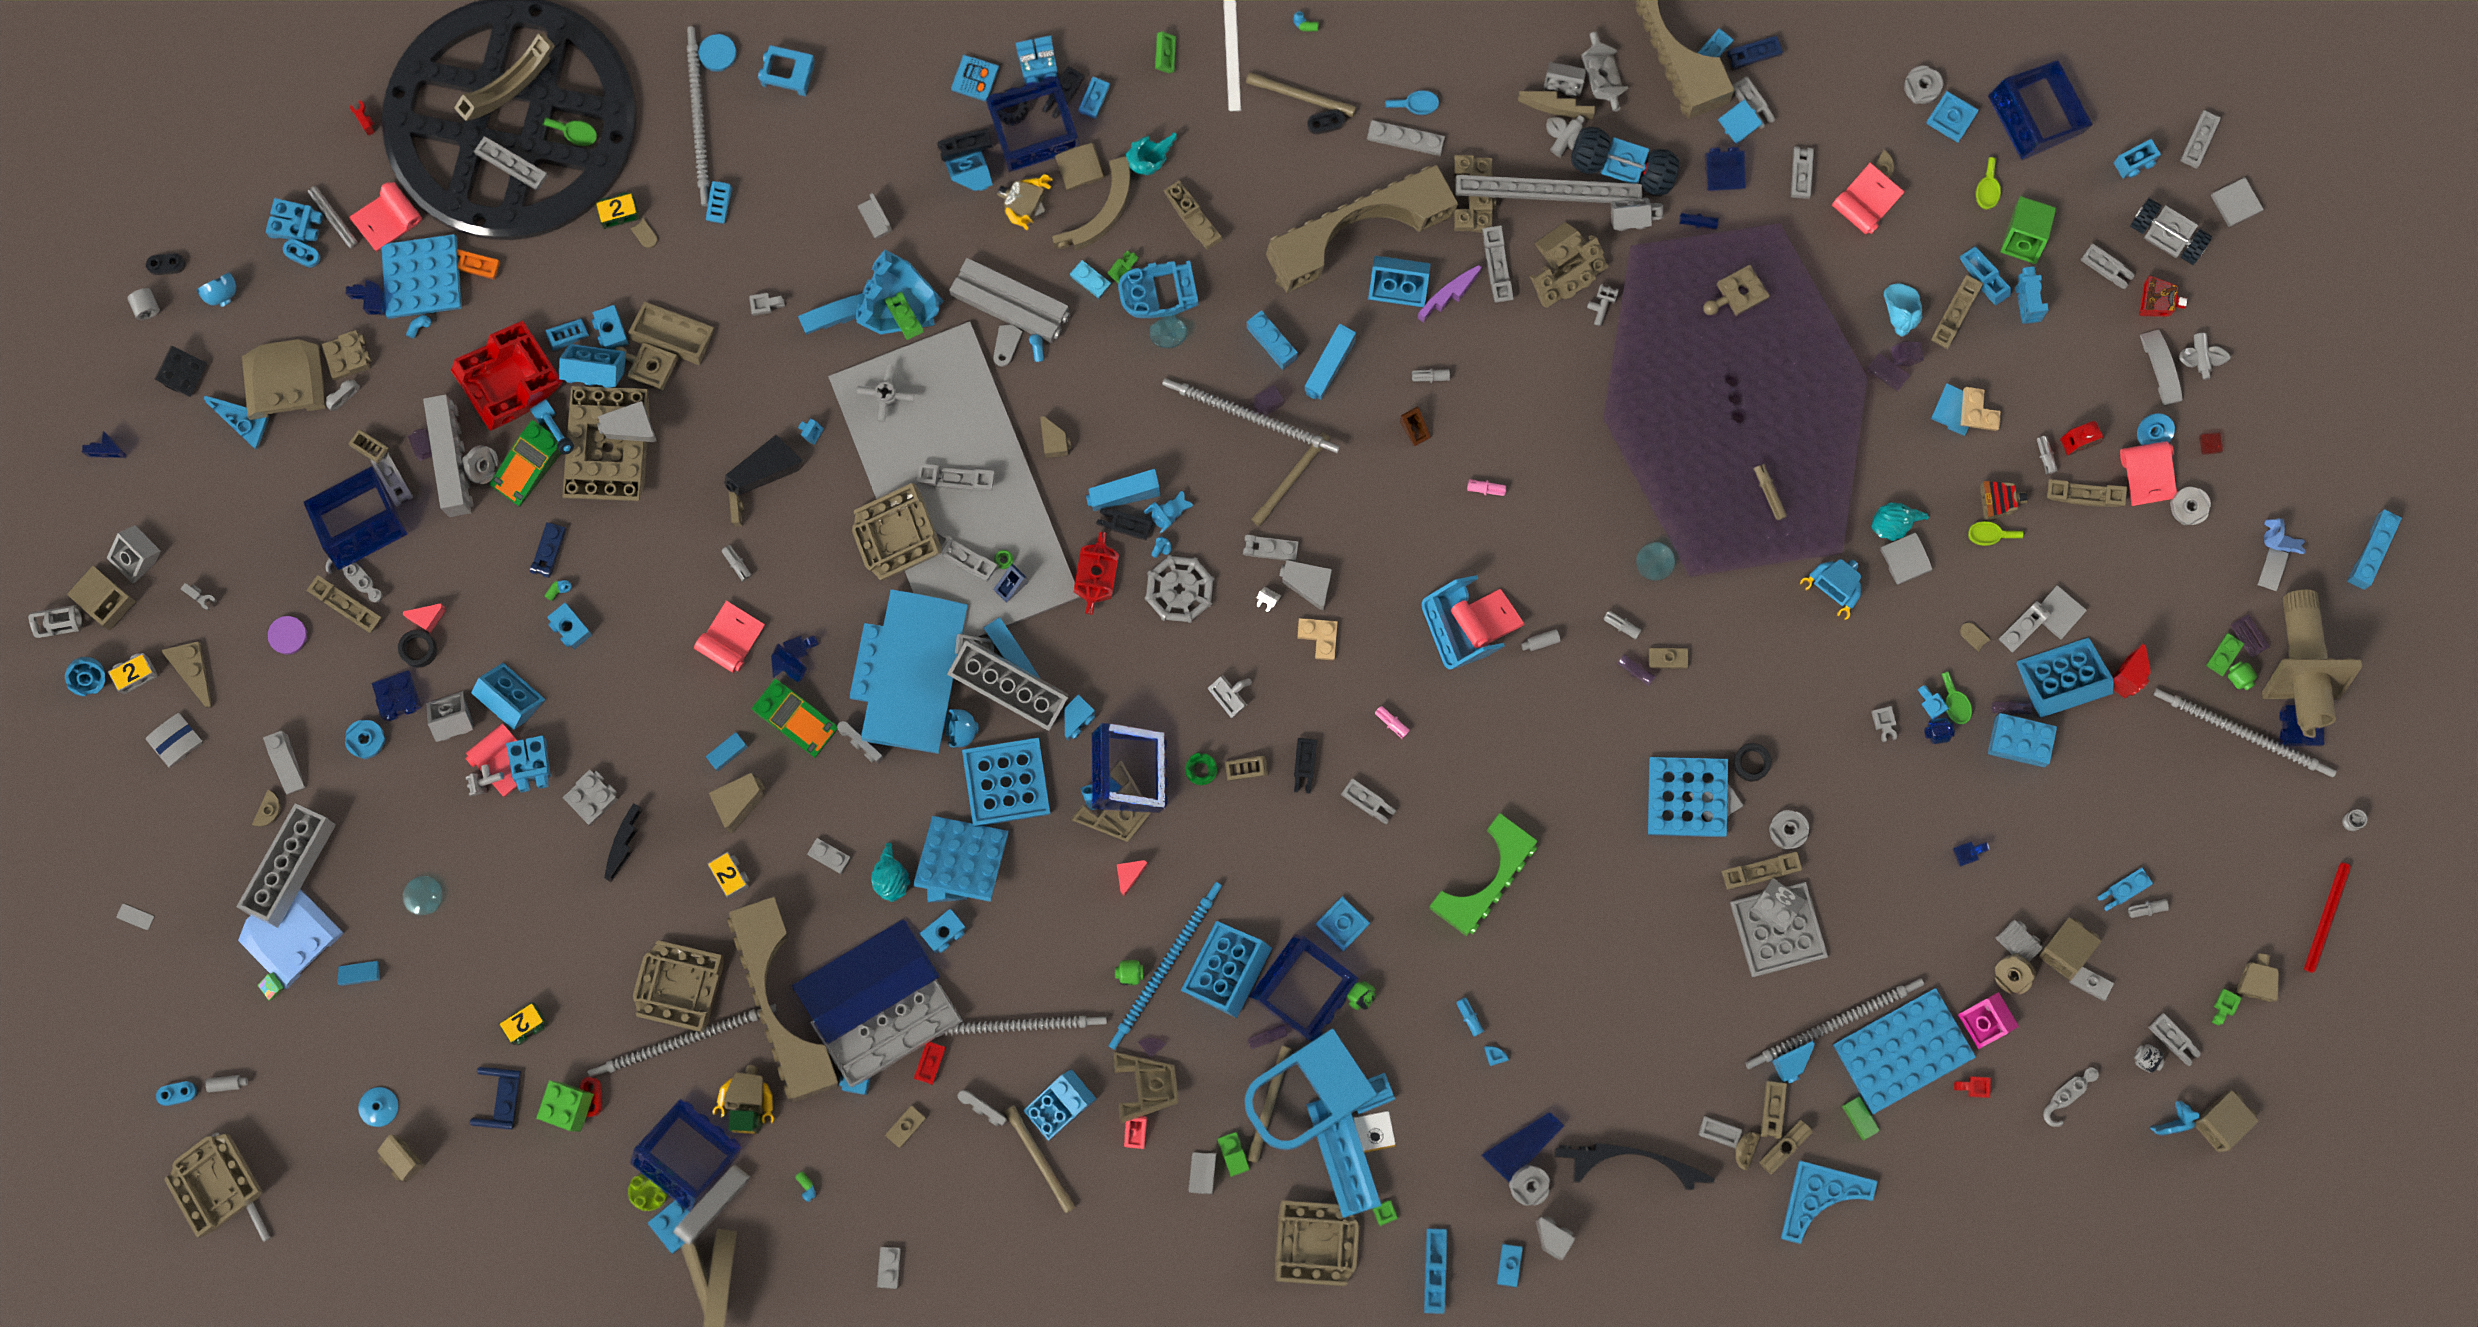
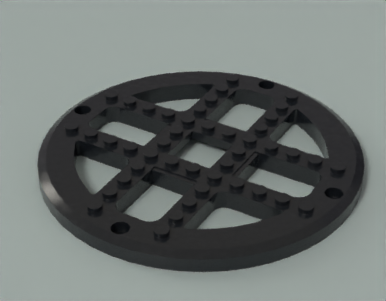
[382,0,636,240]

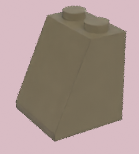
[709,773,766,833]
[2039,917,2102,981]
[2193,1090,2259,1153]

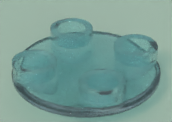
[1149,315,1187,348]
[1636,542,1675,581]
[403,876,442,915]

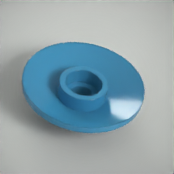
[2137,413,2175,445]
[359,1087,399,1127]

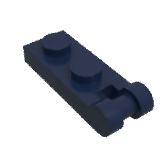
[1727,36,1783,70]
[530,522,566,578]

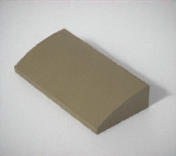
[628,302,714,365]
[681,1241,709,1317]

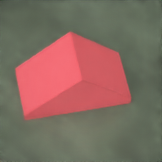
[403,604,446,633]
[1117,860,1148,896]
[1124,1116,1147,1149]

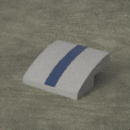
[146,713,202,768]

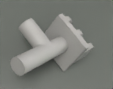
[1587,284,1619,326]
[465,764,504,796]

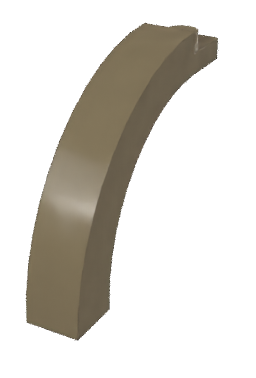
[454,33,555,121]
[1052,156,1130,251]
[704,1229,737,1327]

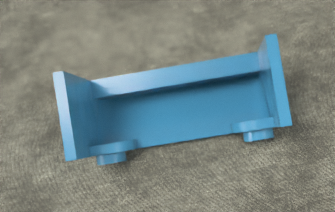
[1422,575,1505,669]

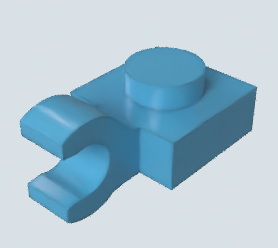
[1918,685,1949,720]

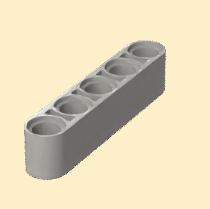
[673,1165,750,1245]

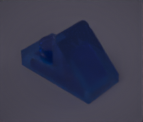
[82,431,126,458]
[771,643,807,683]

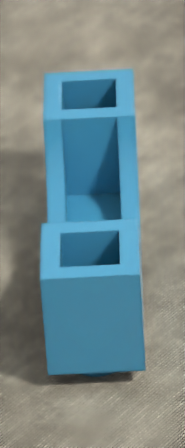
[2347,509,2402,590]

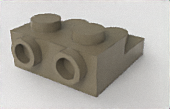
[322,330,371,381]

